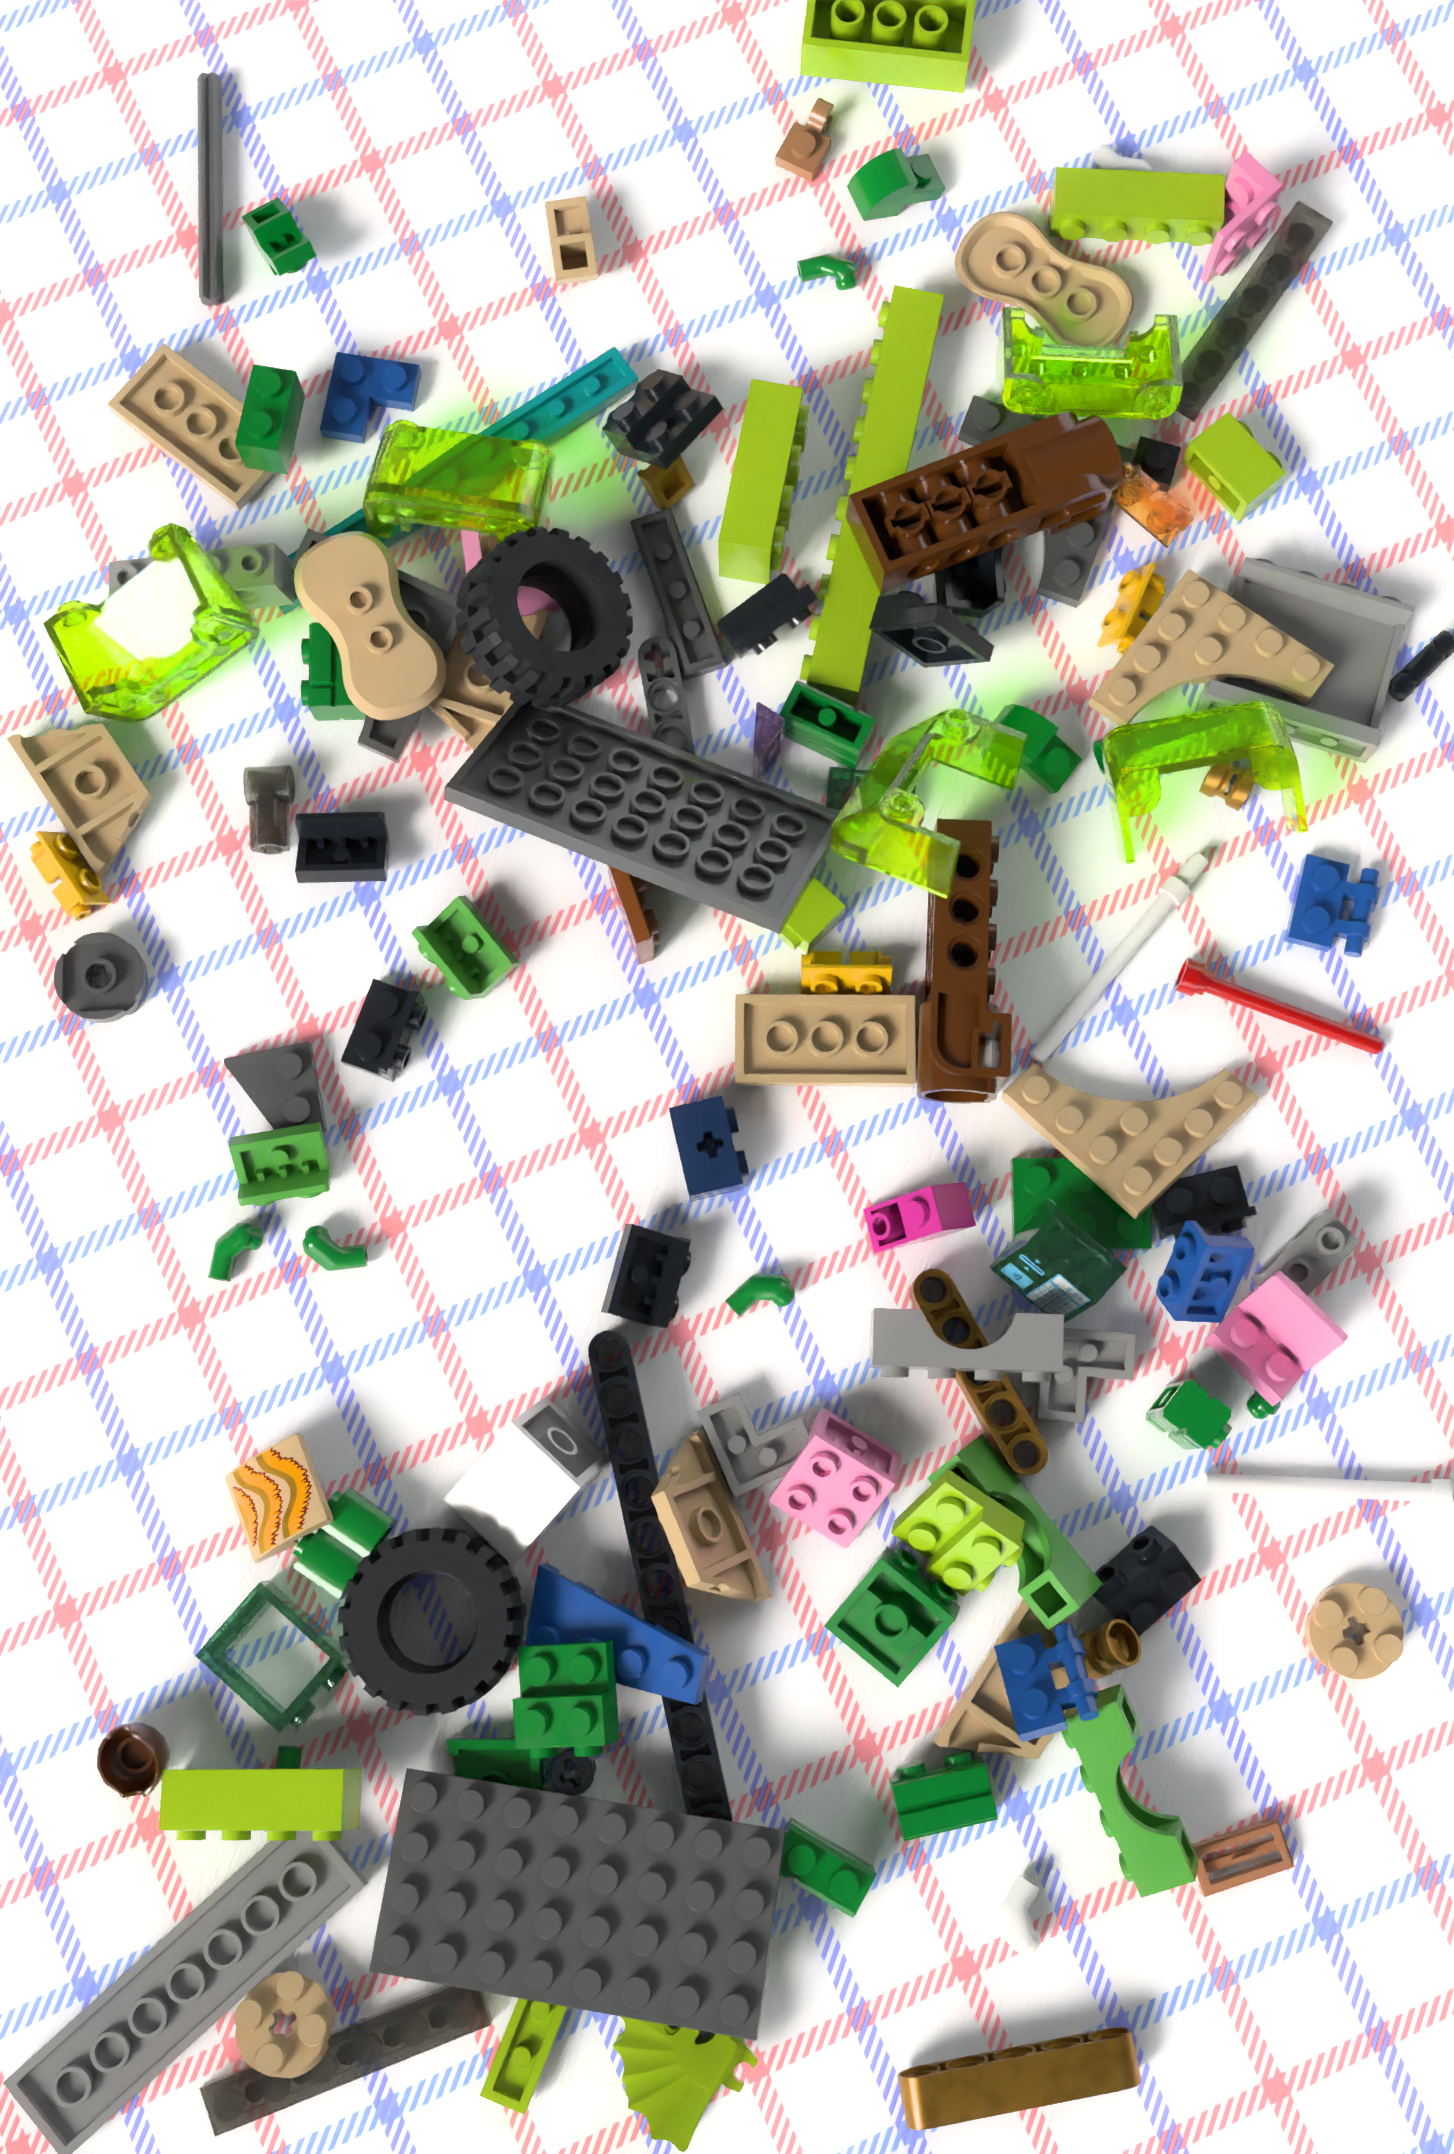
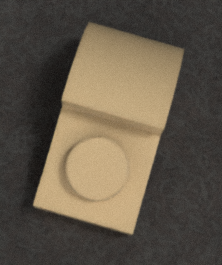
[544,196,598,285]

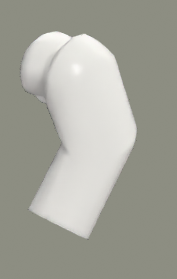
[1093,144,1152,171]
[999,1875,1041,1954]

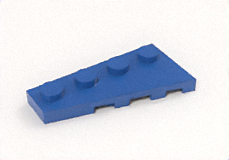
[525,1563,710,1705]

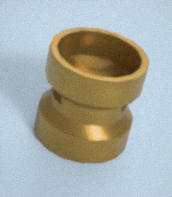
[1198,752,1259,811]
[1077,1619,1141,1680]

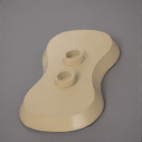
[954,211,1134,354]
[294,531,447,720]

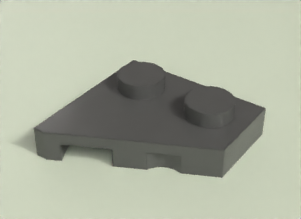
[224,1041,328,1132]

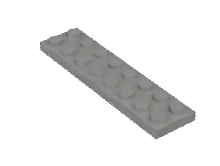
[3,1831,368,2154]

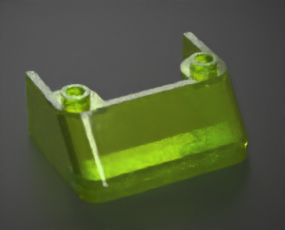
[1101,700,1309,864]
[830,708,1027,899]

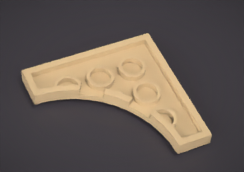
[1088,569,1335,729]
[1001,1063,1260,1220]

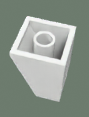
[444,1396,611,1565]

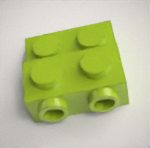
[891,1469,1025,1597]

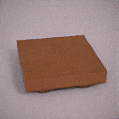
[607,865,660,965]

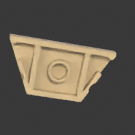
[427,609,550,751]
[7,723,153,878]
[651,1428,773,1603]
[932,1598,1089,1759]

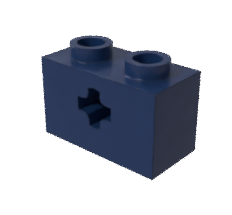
[669,1096,750,1202]

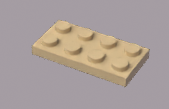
[107,343,295,511]
[735,994,916,1087]

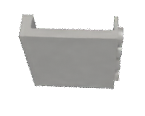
[1196,557,1415,763]

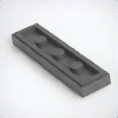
[630,508,726,680]

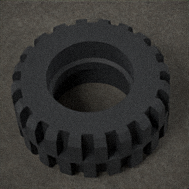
[455,526,633,708]
[337,1527,526,1716]

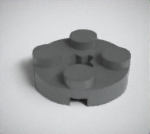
[54,932,148,1023]

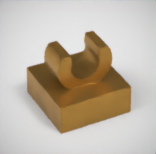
[637,455,695,511]

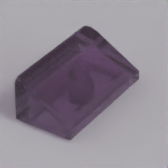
[752,702,785,781]

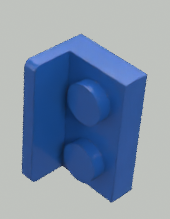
[1156,1220,1255,1323]

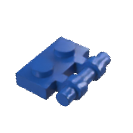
[1284,854,1380,958]
[994,1623,1099,1742]

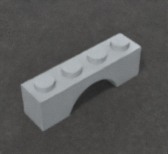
[870,1308,1064,1383]

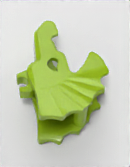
[613,2016,758,2152]

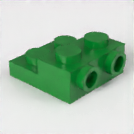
[824,1546,961,1688]
[512,1641,620,1758]

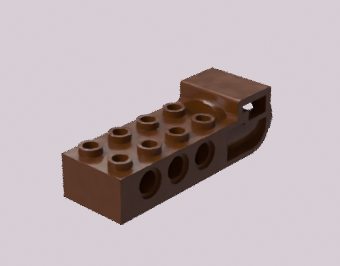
[846,412,1123,594]
[917,818,1012,1104]

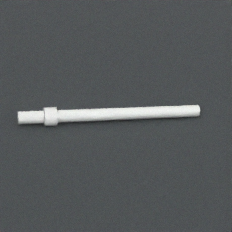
[1029,852,1209,1065]
[1204,1473,1454,1508]

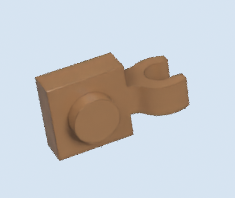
[775,98,834,182]

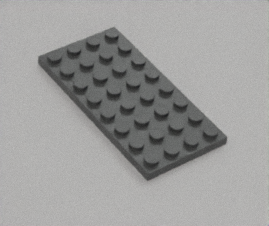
[444,700,846,934]
[369,1768,786,2041]

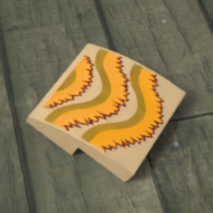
[225,1433,334,1563]

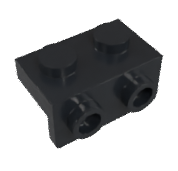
[935,546,1006,618]
[717,573,818,659]
[295,812,390,883]
[601,1224,691,1329]
[1092,1525,1202,1638]

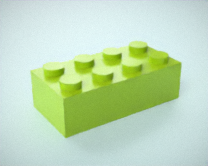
[800,0,976,93]
[718,379,810,585]

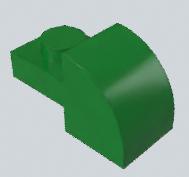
[847,147,945,221]
[241,197,317,276]
[980,704,1082,794]

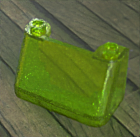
[995,307,1183,420]
[362,420,556,544]
[43,523,260,723]

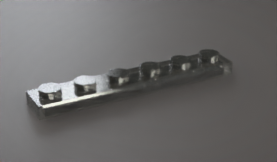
[1159,200,1334,422]
[199,1985,493,2137]

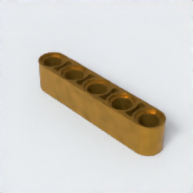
[910,1269,1048,1476]
[897,2027,1142,2130]

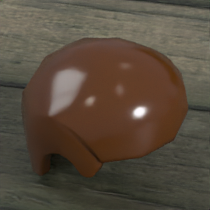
[96,1722,170,1798]

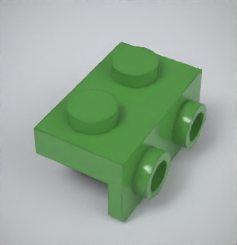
[411,895,520,1000]
[229,1122,332,1206]

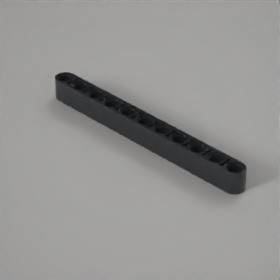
[588,1330,733,1821]

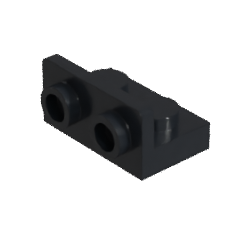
[340,978,428,1082]
[1151,1165,1257,1241]

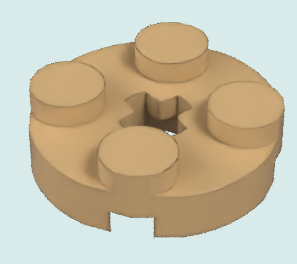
[1305,1582,1404,1680]
[234,1971,336,2078]

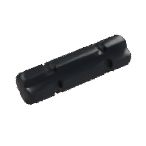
[1387,630,1454,702]

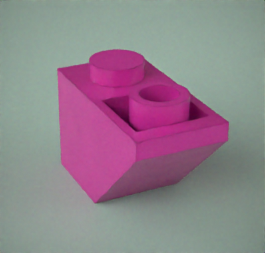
[863,1182,976,1253]

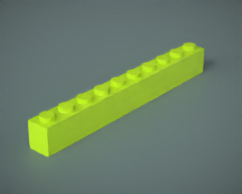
[799,285,944,707]

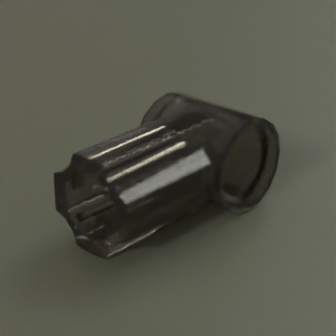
[243,765,295,855]

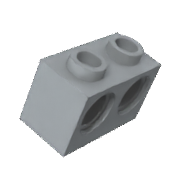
[1251,1209,1361,1296]

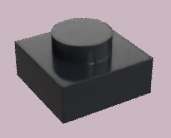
[1127,436,1181,493]

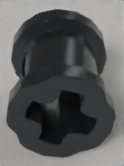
[551,1748,597,1796]

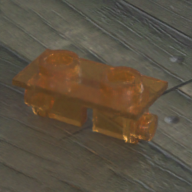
[1110,461,1194,548]

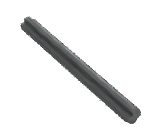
[197,72,224,306]

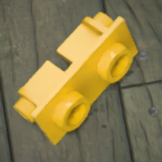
[1097,562,1167,656]
[30,831,111,921]
[801,950,892,995]

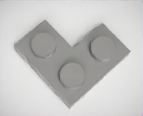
[1035,1328,1136,1423]
[697,1393,809,1498]

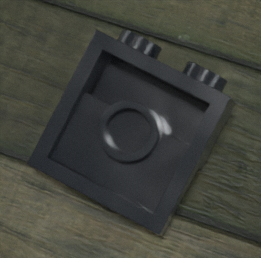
[602,369,724,470]
[869,590,994,668]

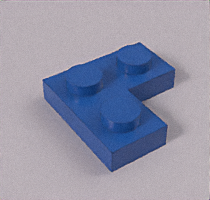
[320,352,422,444]

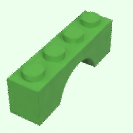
[927,1434,1103,1630]
[1061,1683,1199,1898]

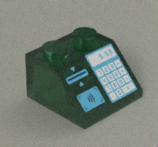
[989,1198,1128,1323]

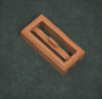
[1192,1817,1295,1897]

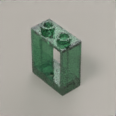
[195,1580,349,1733]

